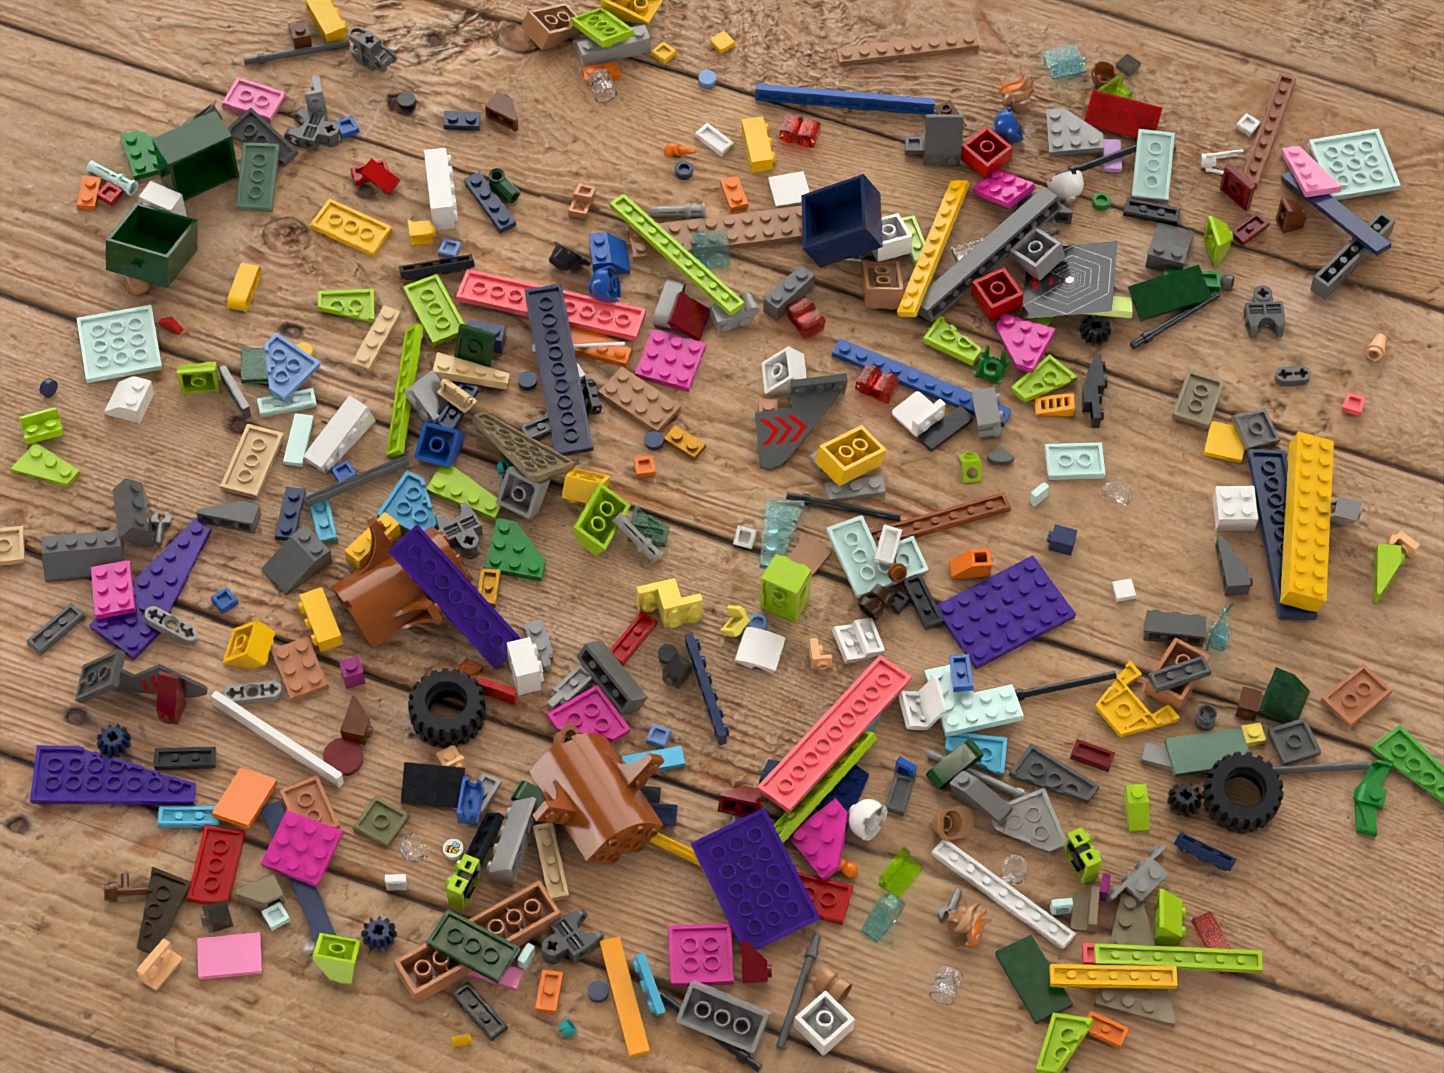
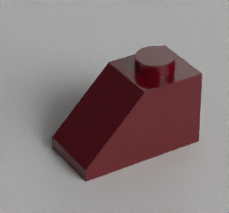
[717,786,764,817]
[741,940,772,983]

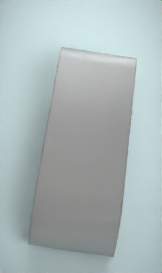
[653,279,686,329]

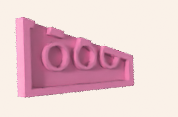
[1282,146,1341,197]

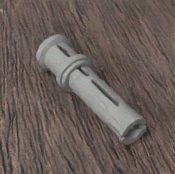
[650,202,706,219]
[612,512,663,564]

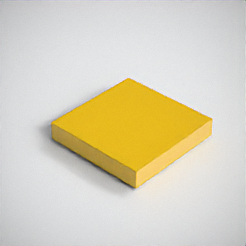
[1203,421,1244,464]

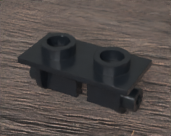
[581,375,602,417]

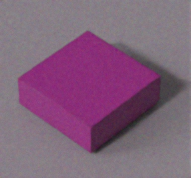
[1099,873,1111,901]

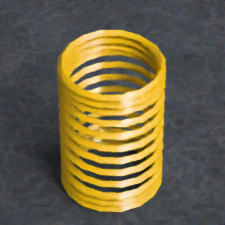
[451,1033,472,1048]

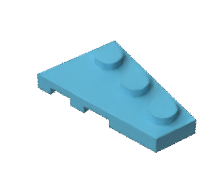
[945,733,1007,777]
[632,952,666,1017]

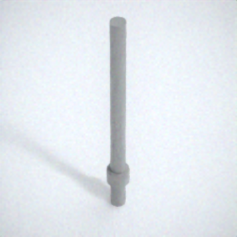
[926,749,1028,799]

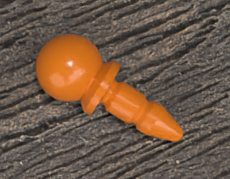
[664,143,697,157]
[837,859,858,878]

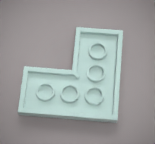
[826,515,929,599]
[924,665,1024,737]

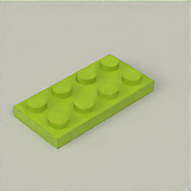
[571,7,635,48]
[403,274,464,346]

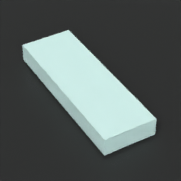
[257,388,317,418]
[283,413,314,467]

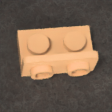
[137,938,182,990]

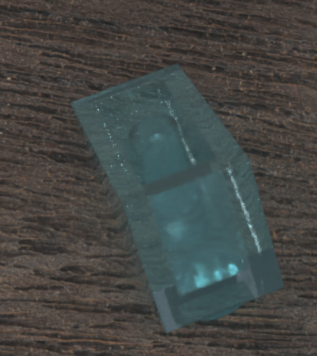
[861,892,906,942]

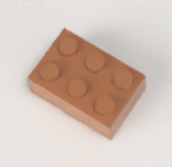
[1144,637,1210,712]

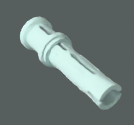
[87,160,138,196]

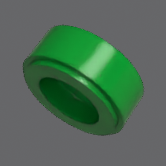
[1092,192,1111,211]

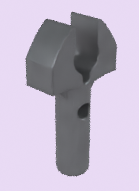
[843,252,875,269]
[151,511,172,546]
[938,888,962,923]

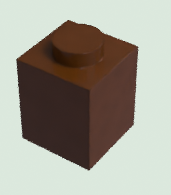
[1235,686,1263,721]

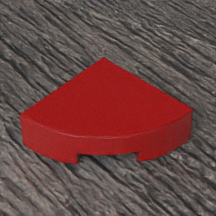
[158,317,184,335]

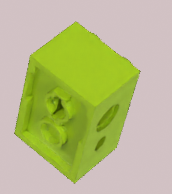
[760,554,811,623]

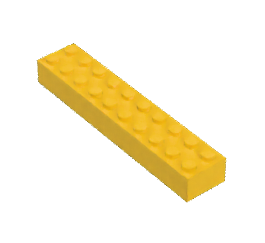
[1280,431,1334,612]

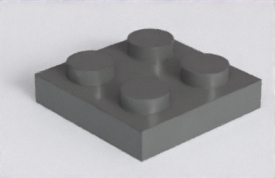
[1267,718,1321,766]

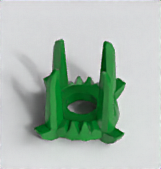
[973,345,1010,384]

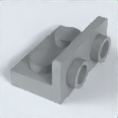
[304,75,327,116]

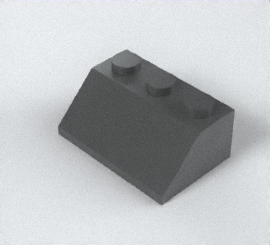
[113,478,154,547]

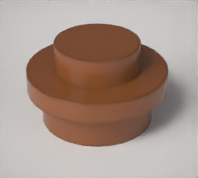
[888,563,907,582]

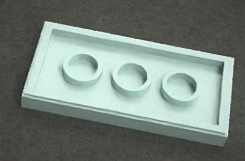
[1131,129,1175,202]

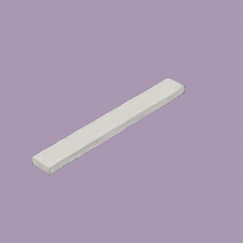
[211,691,344,788]
[931,839,1076,951]

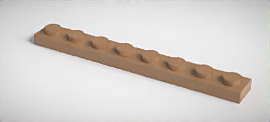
[836,32,979,66]

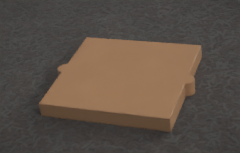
[788,535,832,576]

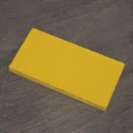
[310,199,392,257]

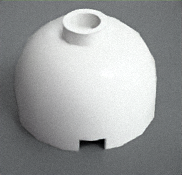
[1046,170,1084,203]
[848,799,887,841]

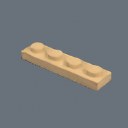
[351,305,401,372]
[533,823,569,901]

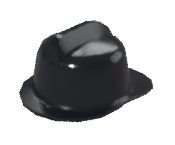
[549,241,591,271]

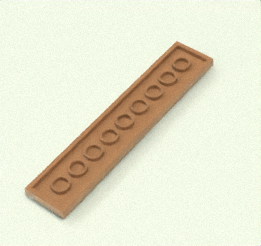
[628,206,803,261]

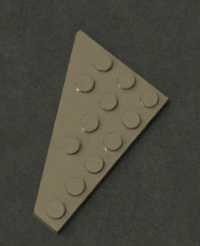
[472,411,576,483]
[1094,892,1176,1028]

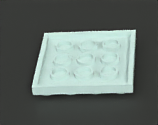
[1308,129,1401,200]
[77,305,162,383]

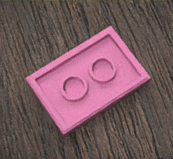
[222,77,287,123]
[197,932,262,980]

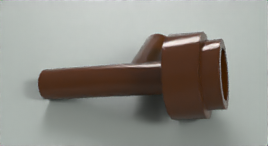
[104,873,148,903]

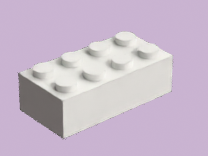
[424,148,458,230]

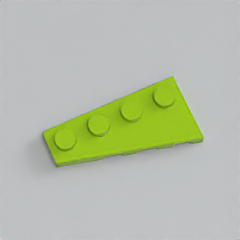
[426,465,503,521]

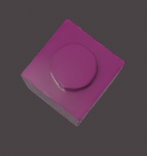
[339,656,366,689]

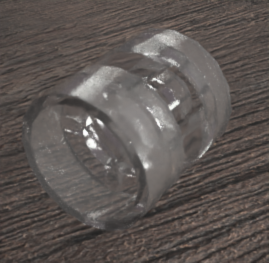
[588,69,617,103]
[929,966,963,1005]

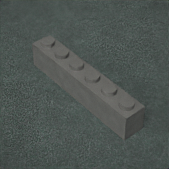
[1310,211,1395,300]

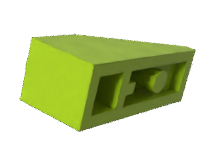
[1373,543,1404,604]

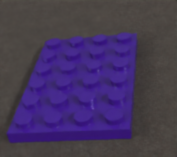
[937,555,1076,669]
[690,808,820,950]

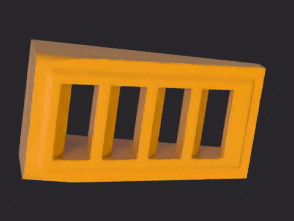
[1035,394,1075,416]

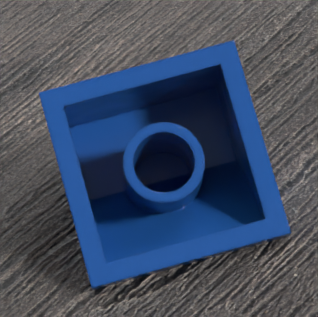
[589,232,630,275]
[414,422,466,468]

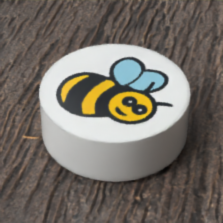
[443,839,464,860]

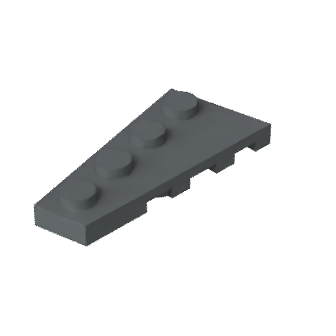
[227,107,299,165]
[1009,743,1099,804]

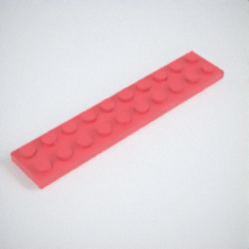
[456,269,646,341]
[757,655,912,813]

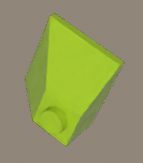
[1203,216,1234,267]
[312,933,361,984]

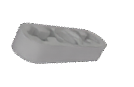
[143,606,198,645]
[223,681,282,705]

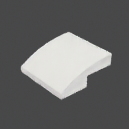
[832,618,885,664]
[734,626,785,674]

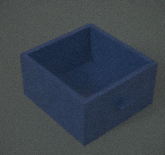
[801,174,883,268]

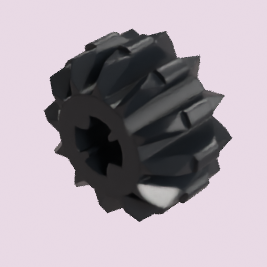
[1079,315,1112,347]
[1167,781,1202,817]

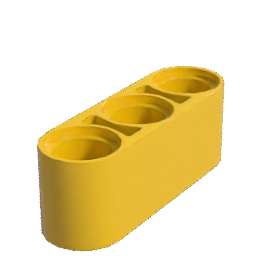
[227,263,261,312]

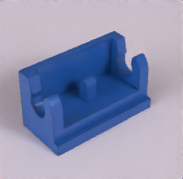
[456,776,484,825]

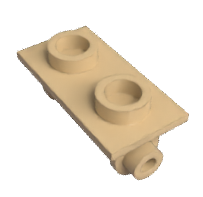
[436,379,478,413]

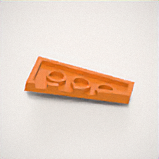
[570,327,632,367]

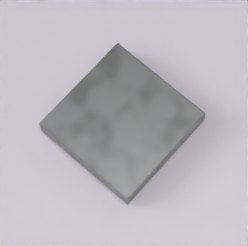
[1231,408,1281,451]

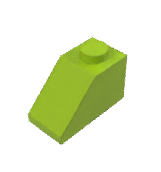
[1123,784,1149,833]

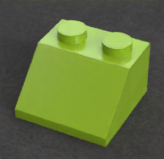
[177,362,220,395]
[1154,889,1186,946]

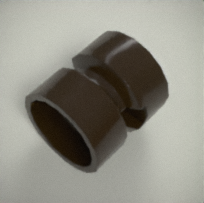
[858,583,895,621]

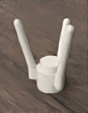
[1201,149,1244,175]

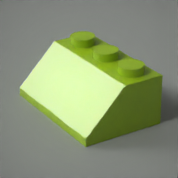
[573,483,631,556]

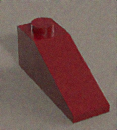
[156,671,186,725]

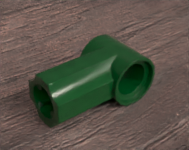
[489,168,521,203]

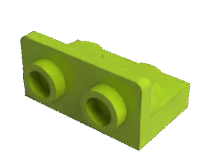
[19,407,64,445]

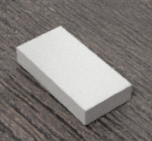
[695,123,734,157]
[873,525,902,566]

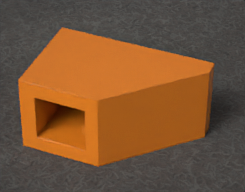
[949,548,992,579]

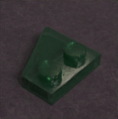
[627,506,669,547]

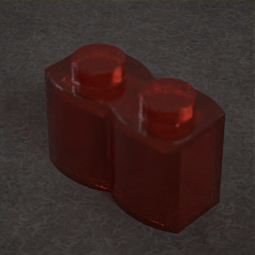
[780,114,821,148]
[785,296,826,340]
[855,365,900,404]

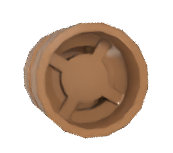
[813,966,853,1004]

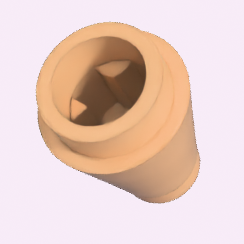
[1366,334,1386,361]

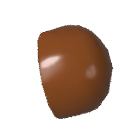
[1091,61,1118,88]

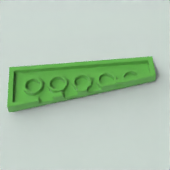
[1371,725,1444,804]

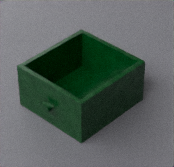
[152,111,239,201]
[106,202,198,288]

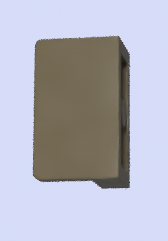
[1070,886,1100,933]

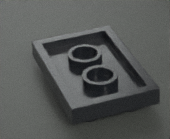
[401,762,466,808]

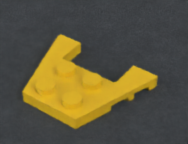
[1095,661,1180,737]

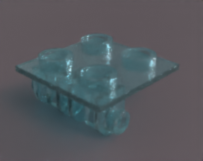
[1042,44,1087,79]
[690,230,730,268]
[1206,603,1234,652]

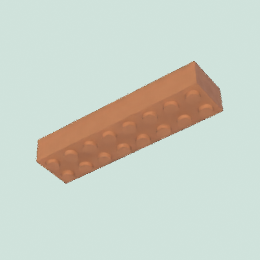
[394,880,561,1004]

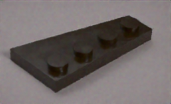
[137,867,191,954]

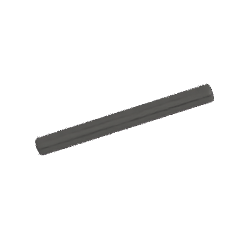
[303,455,409,507]

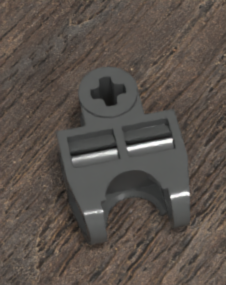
[348,26,397,73]
[284,109,341,151]
[1243,285,1285,338]
[435,502,483,559]
[542,909,604,964]

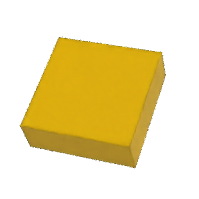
[710,31,735,54]
[651,41,676,65]

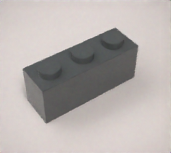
[763,265,815,321]
[1143,610,1206,647]

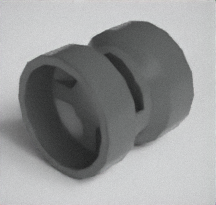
[1195,704,1217,731]

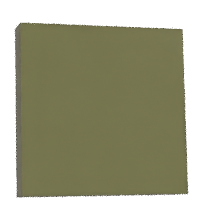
[353,796,410,849]

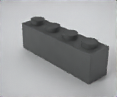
[576,640,648,715]

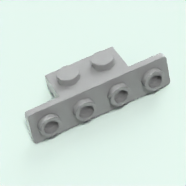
[1106,844,1168,905]

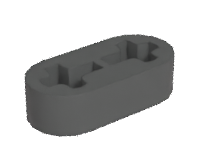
[1274,366,1311,386]

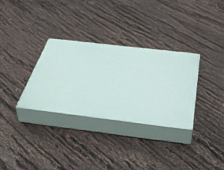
[1044,442,1106,480]

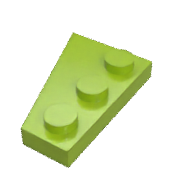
[318,289,375,323]
[922,316,982,366]
[1011,354,1078,403]
[10,443,81,488]
[1036,1012,1095,1073]

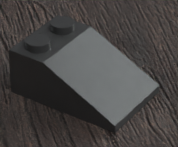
[923,114,963,166]
[1145,222,1194,272]
[262,525,332,595]

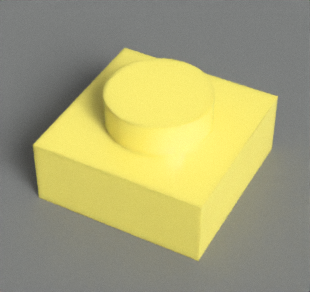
[1241,722,1266,746]

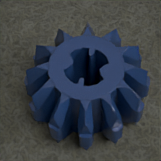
[97,723,131,758]
[361,916,397,952]

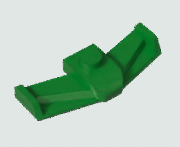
[1353,760,1393,837]

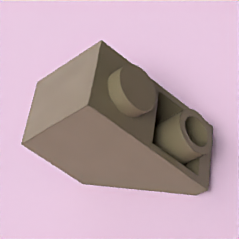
[235,874,285,911]

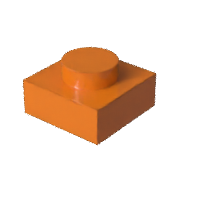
[634,455,656,478]

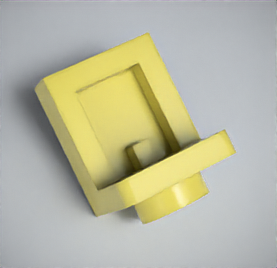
[721,605,751,637]

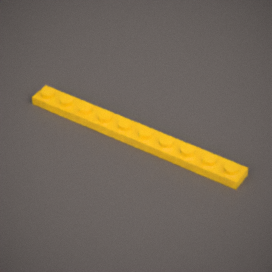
[897,180,970,317]

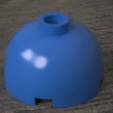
[992,107,1024,144]
[588,266,621,302]

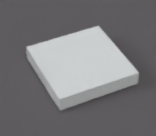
[768,171,809,209]

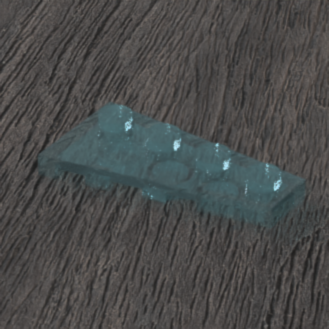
[759,498,805,569]

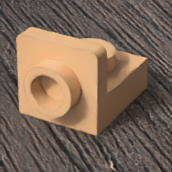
[1387,531,1420,559]
[808,638,832,670]
[436,745,466,767]

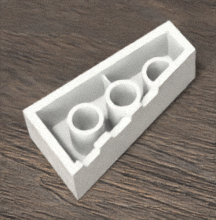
[303,395,376,474]

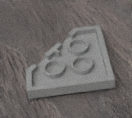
[1046,108,1104,157]
[991,788,1066,853]

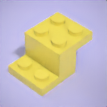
[637,578,702,629]

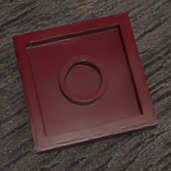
[1220,163,1255,211]
[667,291,710,341]

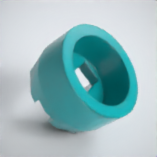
[497,459,512,474]
[559,1018,577,1037]

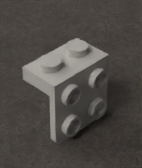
[404,371,448,422]

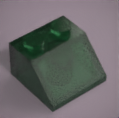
[1259,667,1310,722]

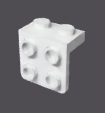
[892,391,945,437]
[898,677,946,731]

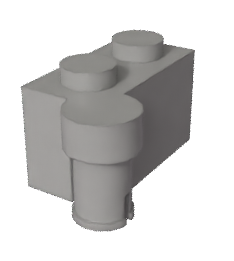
[710,291,760,333]
[972,387,1004,439]
[1330,497,1362,526]

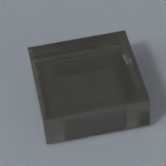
[1115,54,1141,77]

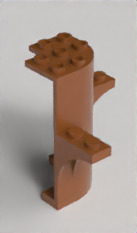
[331,517,473,648]
[529,733,665,865]

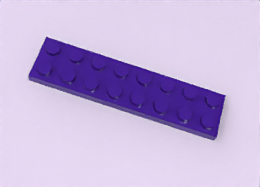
[387,524,521,669]

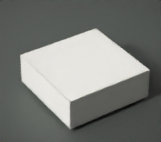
[1235,113,1261,137]
[1112,579,1136,602]
[385,874,407,891]

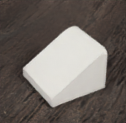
[733,525,758,549]

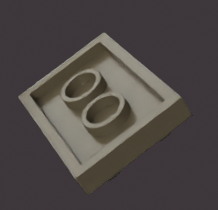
[1172,370,1225,429]

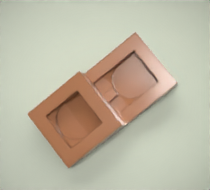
[568,184,596,220]

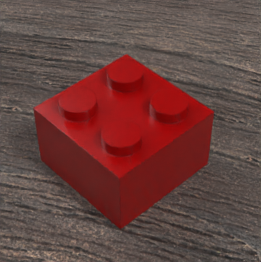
[961,126,1013,179]
[971,267,1024,321]

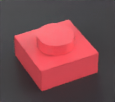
[1342,392,1366,416]
[1082,943,1095,965]

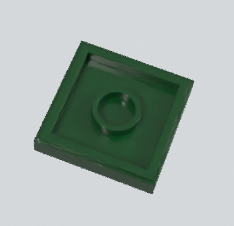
[454,324,496,368]

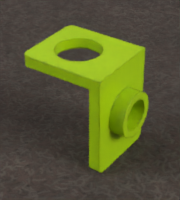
[958,452,982,483]

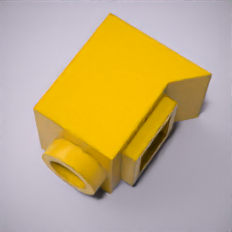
[408,220,436,247]

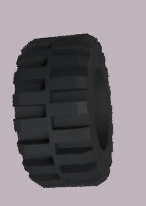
[408,668,486,748]
[1202,751,1284,833]

